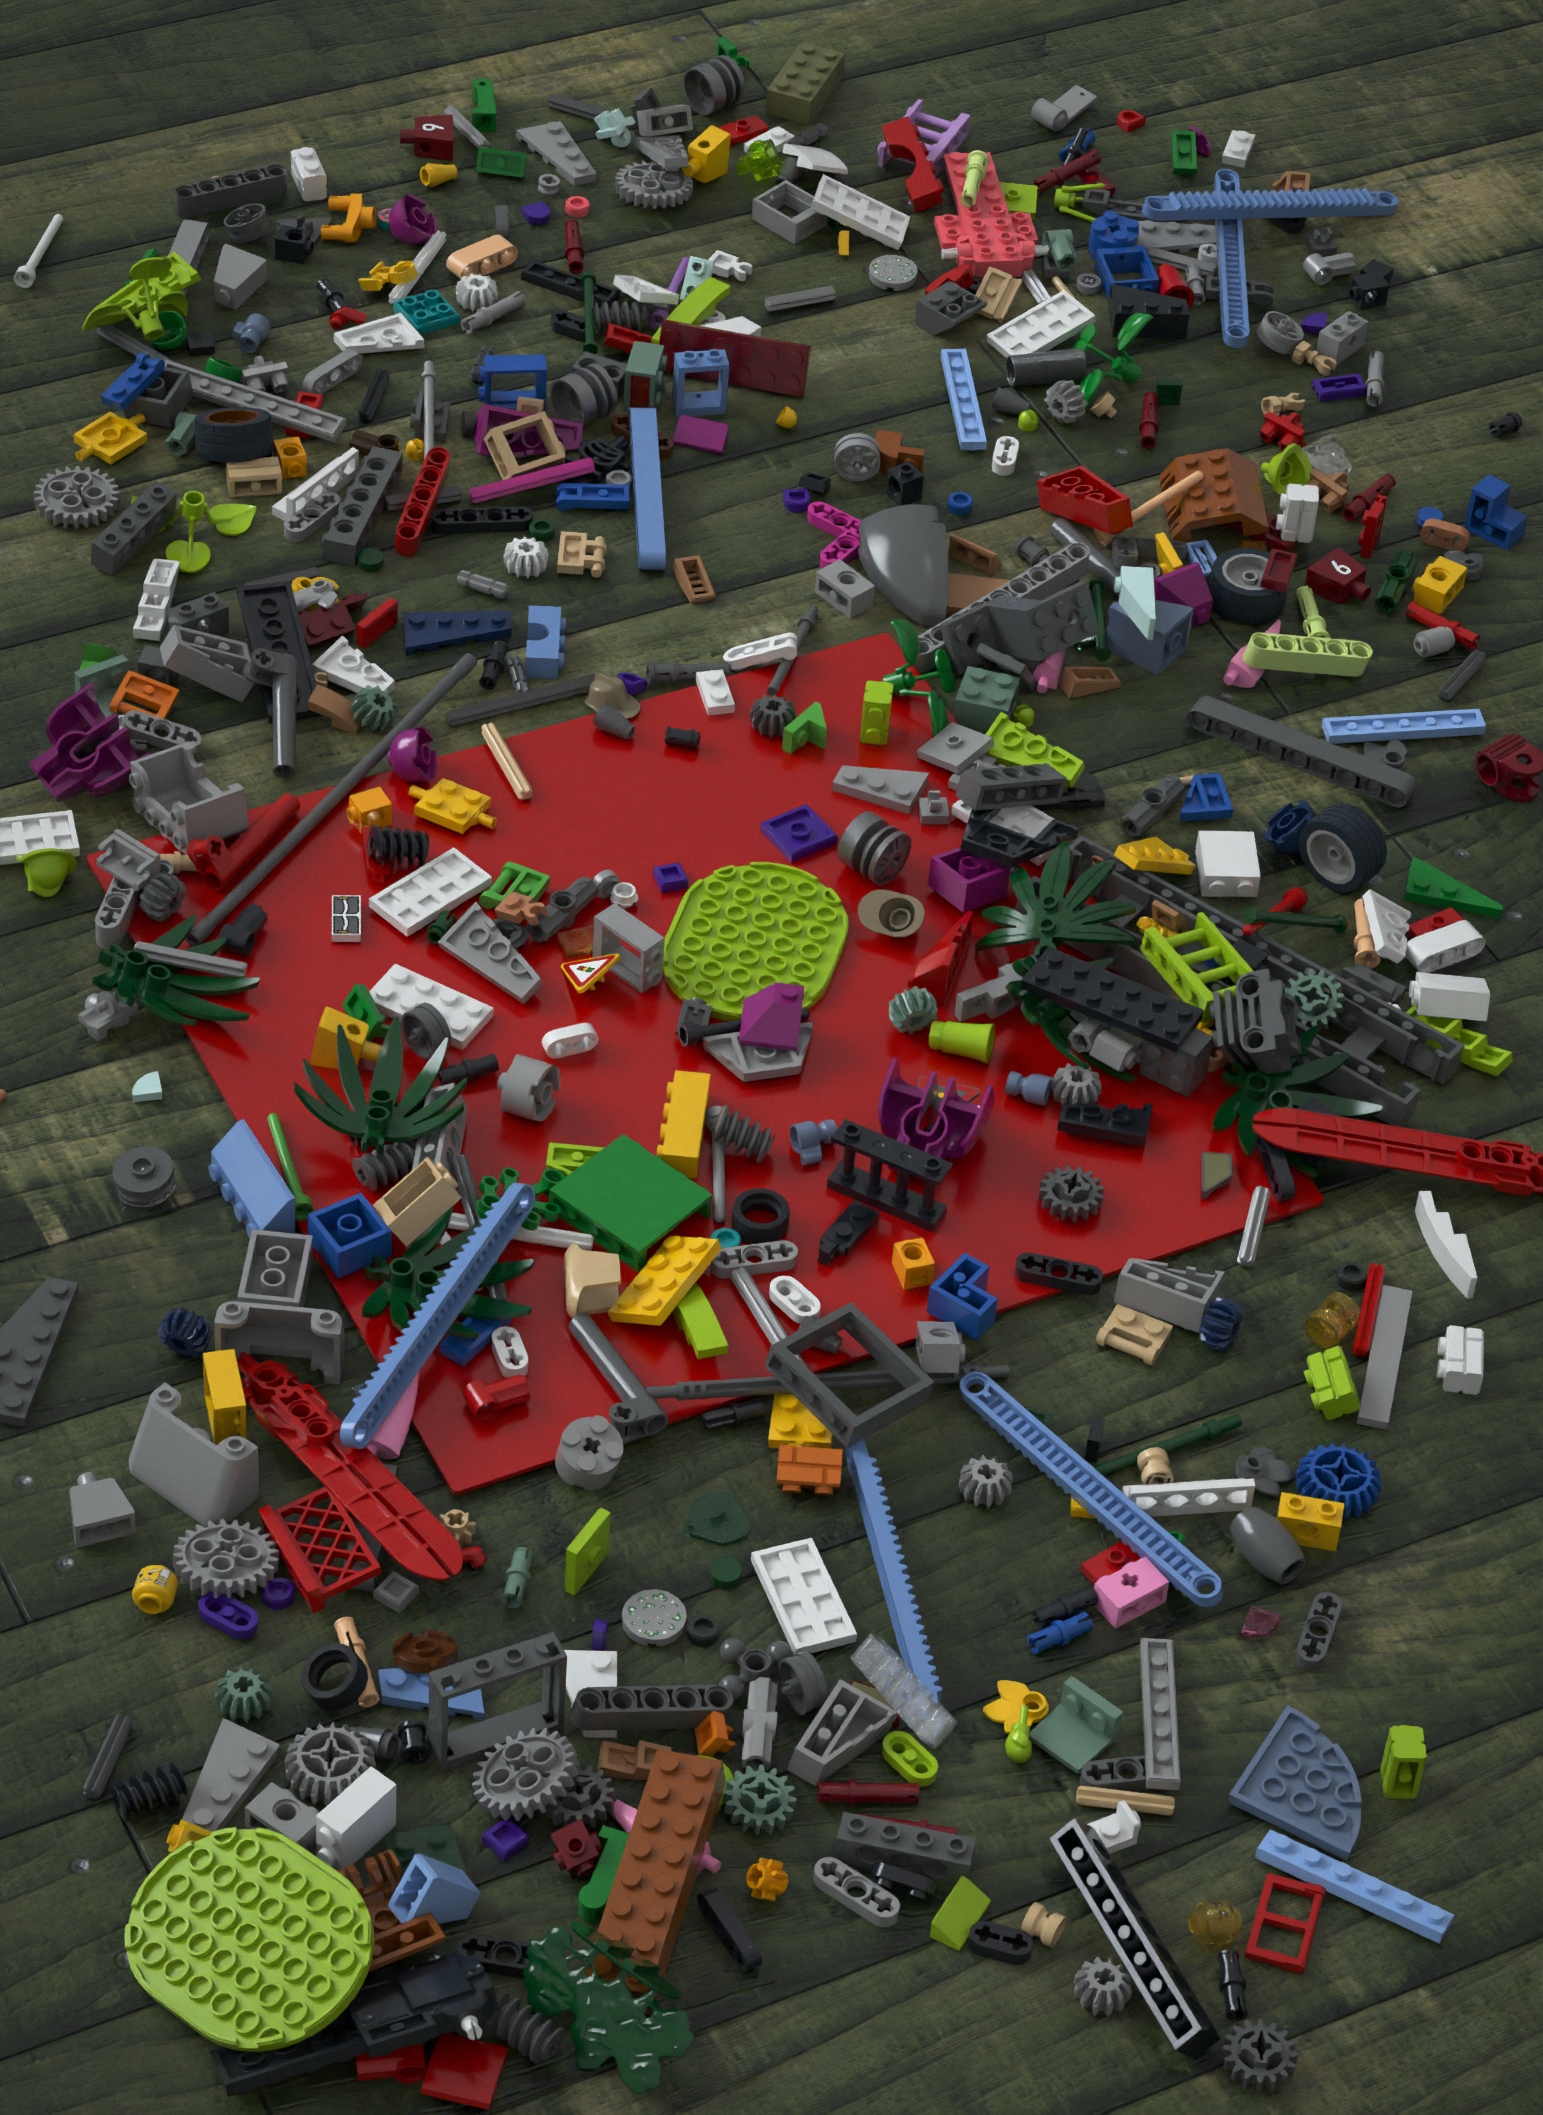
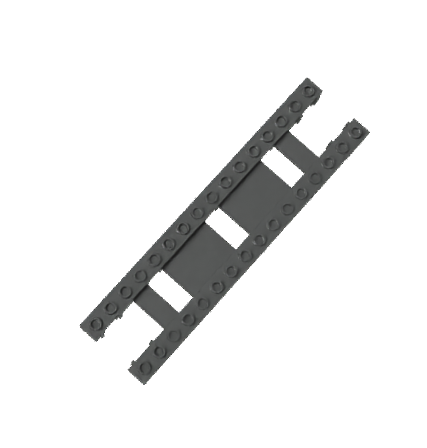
[1015,835,1465,1127]

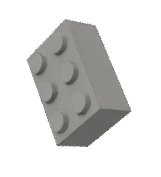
[237,1229,313,1308]

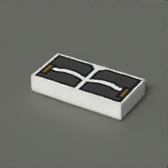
[332,895,361,942]

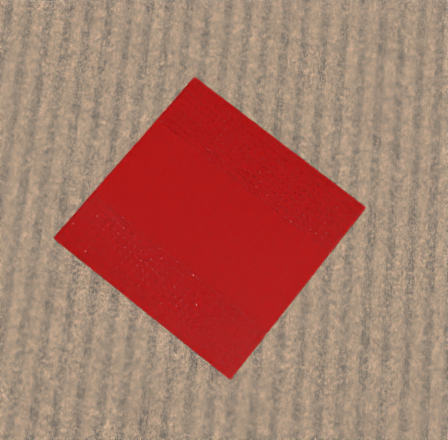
[87,633,1324,1495]

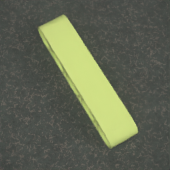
[1242,632,1373,677]

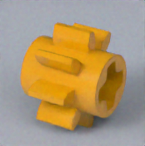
[746,1857,788,1901]

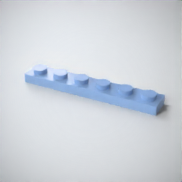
[940,349,987,451]
[1322,709,1486,744]
[1255,1829,1454,1944]

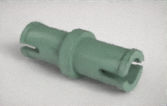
[501,1547,534,1608]

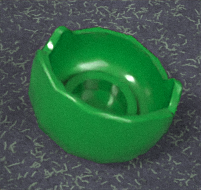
[151,311,188,351]
[205,357,243,383]

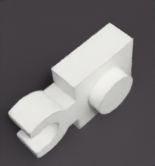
[709,250,752,281]

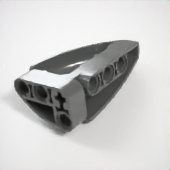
[858,504,948,627]

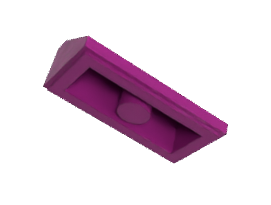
[673,415,729,454]

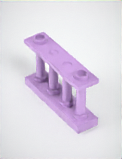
[877,99,970,177]

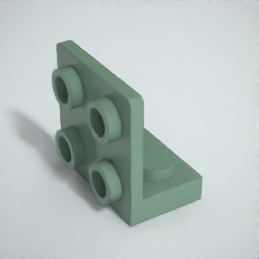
[74,654,149,718]
[1029,1676,1123,1774]

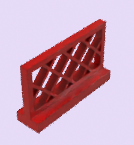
[258,1487,382,1614]

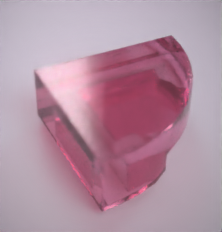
[1241,1605,1282,1638]

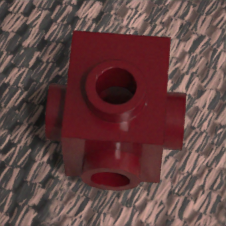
[551,1819,603,1878]

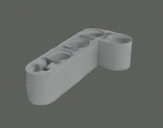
[95,859,174,949]

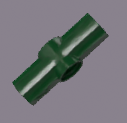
[1375,549,1418,614]

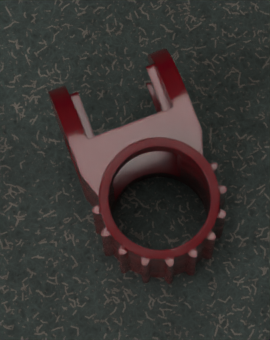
[1474,733,1543,802]

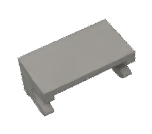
[96,828,160,891]

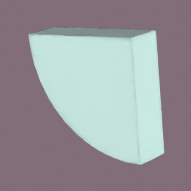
[132,1071,162,1103]

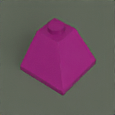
[1154,562,1213,628]
[739,982,804,1051]

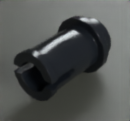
[1489,412,1522,437]
[665,726,701,750]

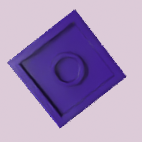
[760,804,838,863]

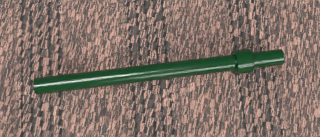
[1093,1414,1242,1476]

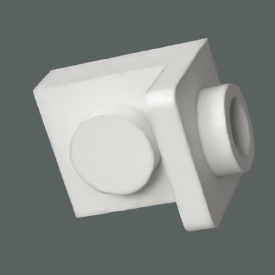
[1087,1800,1141,1854]

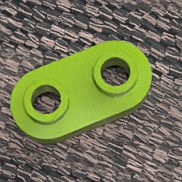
[882,1731,938,1787]

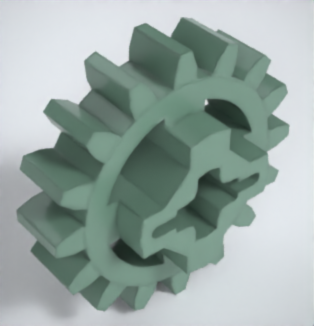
[1285,969,1345,1029]
[722,1765,796,1835]

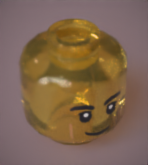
[1188,1900,1242,1946]

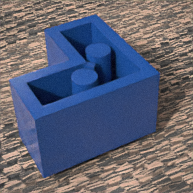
[1465,474,1528,551]
[927,1252,998,1341]

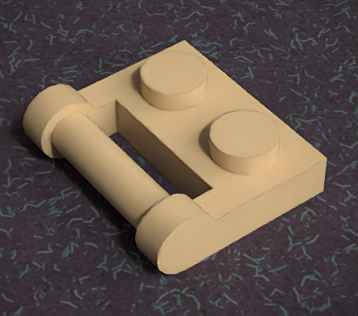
[1095,1304,1173,1366]

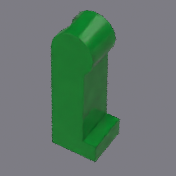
[472,78,496,132]
[578,1825,630,1924]

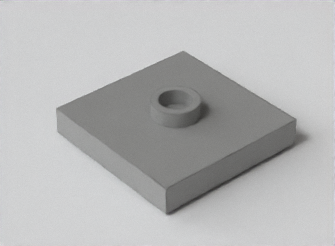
[916,722,994,774]

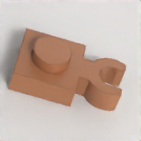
[494,892,548,925]

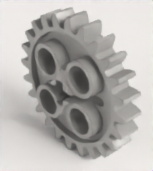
[615,161,693,209]
[34,466,120,529]
[173,1519,279,1599]
[472,1728,580,1821]

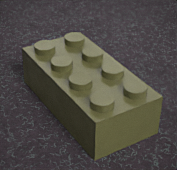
[765,42,845,125]

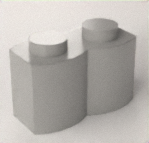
[1089,1026,1144,1072]

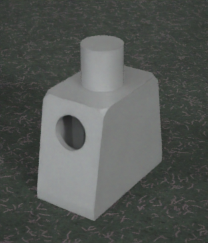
[69,1472,136,1548]

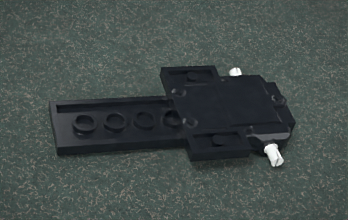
[209,1952,499,2097]

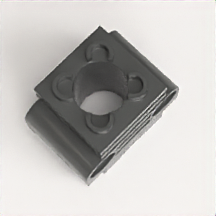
[1210,969,1302,1074]

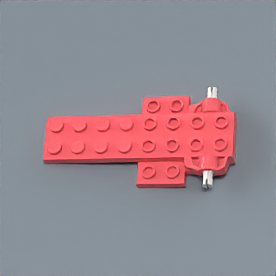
[934,152,1049,277]

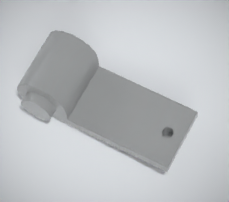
[1031,85,1098,131]

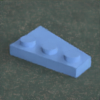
[378,1663,484,1721]

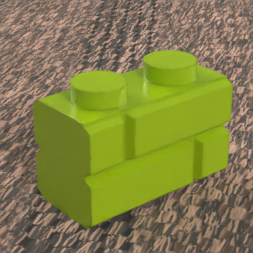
[860,680,893,745]
[1304,1346,1361,1420]
[1380,1725,1427,1799]

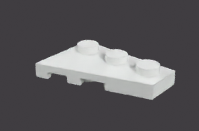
[613,275,679,308]
[334,313,424,354]
[312,636,395,695]
[1362,889,1411,964]
[564,1650,617,1738]

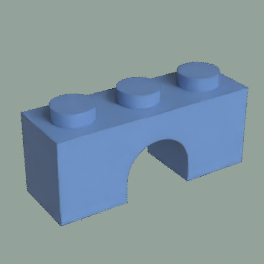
[525,605,566,680]

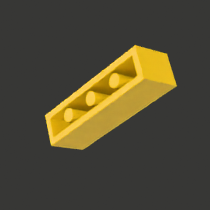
[657,1070,711,1179]

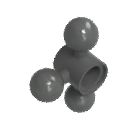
[719,1638,792,1701]

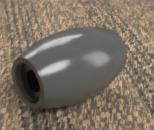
[1230,1506,1306,1584]

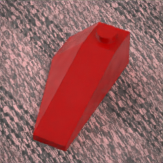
[907,911,974,1007]

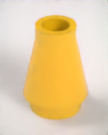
[420,163,458,187]

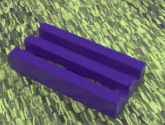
[1311,374,1367,402]

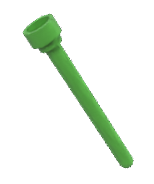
[267,1113,314,1221]

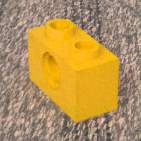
[1412,556,1468,615]
[1276,1492,1344,1552]

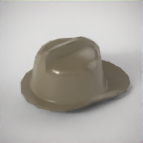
[585,672,640,719]
[858,889,925,938]

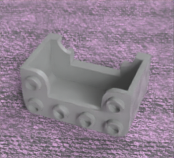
[129,741,248,854]

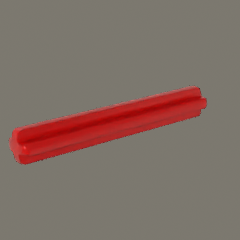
[1353,1263,1386,1358]

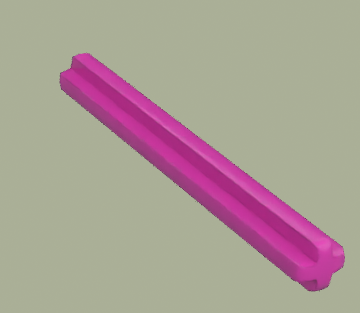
[469,457,595,504]

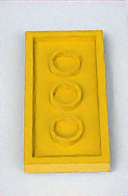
[608,1236,722,1326]

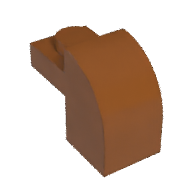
[873,430,925,476]

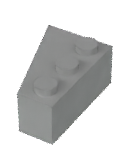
[160,625,254,703]
[787,1679,898,1786]

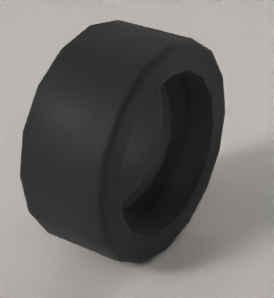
[731,1188,790,1244]
[301,1643,368,1710]

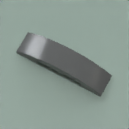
[1082,189,1171,222]

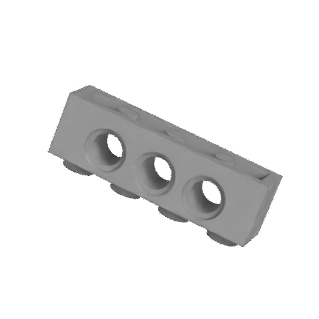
[412,1083,468,1179]

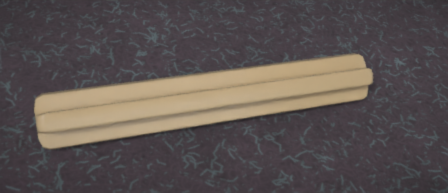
[481,722,532,801]

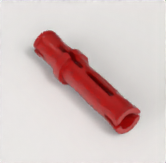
[1405,601,1480,650]

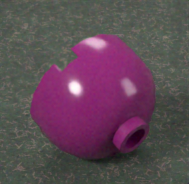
[389,194,437,245]
[387,727,437,783]

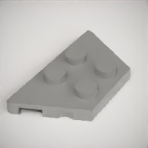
[703,1022,813,1082]

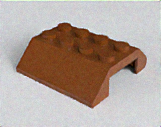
[1159,448,1269,543]
[336,1849,446,1972]

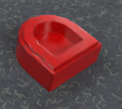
[1117,110,1146,133]

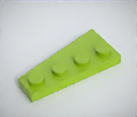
[94,251,202,325]
[984,712,1085,788]

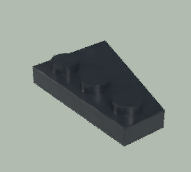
[1057,1103,1153,1146]

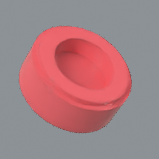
[565,196,590,218]

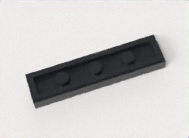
[521,260,620,309]

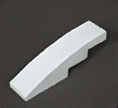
[133,558,180,641]
[1415,1191,1477,1298]

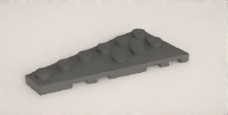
[0,1277,79,1427]

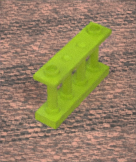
[1140,912,1253,1023]

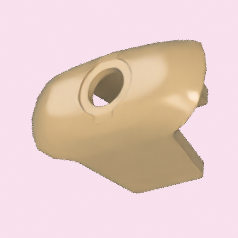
[563,1243,621,1319]

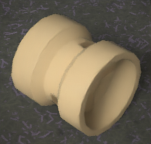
[1137,1447,1174,1485]
[1021,1902,1067,1948]

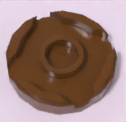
[393,1630,458,1673]

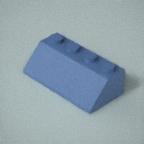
[208,1119,295,1238]

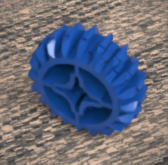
[1296,1442,1382,1520]

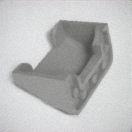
[214,1301,346,1385]
[129,1382,259,1527]

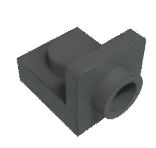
[675,998,712,1042]

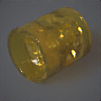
[1304,1292,1361,1349]

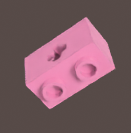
[1093,1556,1169,1629]

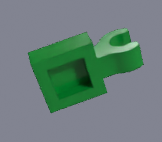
[716,36,750,69]

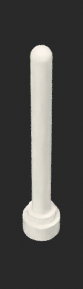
[14,214,63,288]

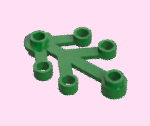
[475,1167,565,1231]

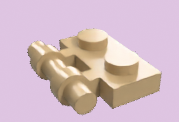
[557,531,607,578]

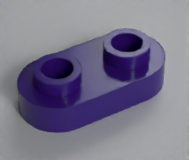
[198,1591,258,1639]

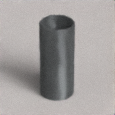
[1006,348,1087,387]

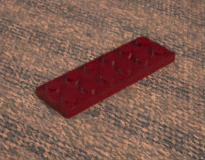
[659,319,811,397]

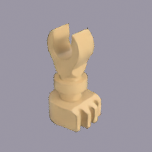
[1292,340,1337,376]
[1261,393,1305,416]

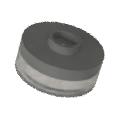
[113,1146,176,1207]

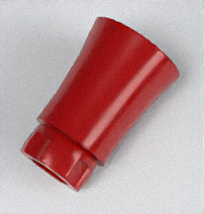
[1156,264,1194,310]

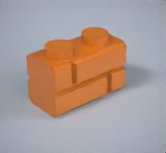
[776,1445,843,1495]

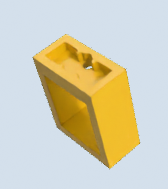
[203,1349,247,1445]

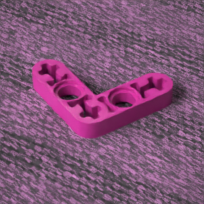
[807,502,861,569]

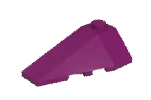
[474,404,583,458]

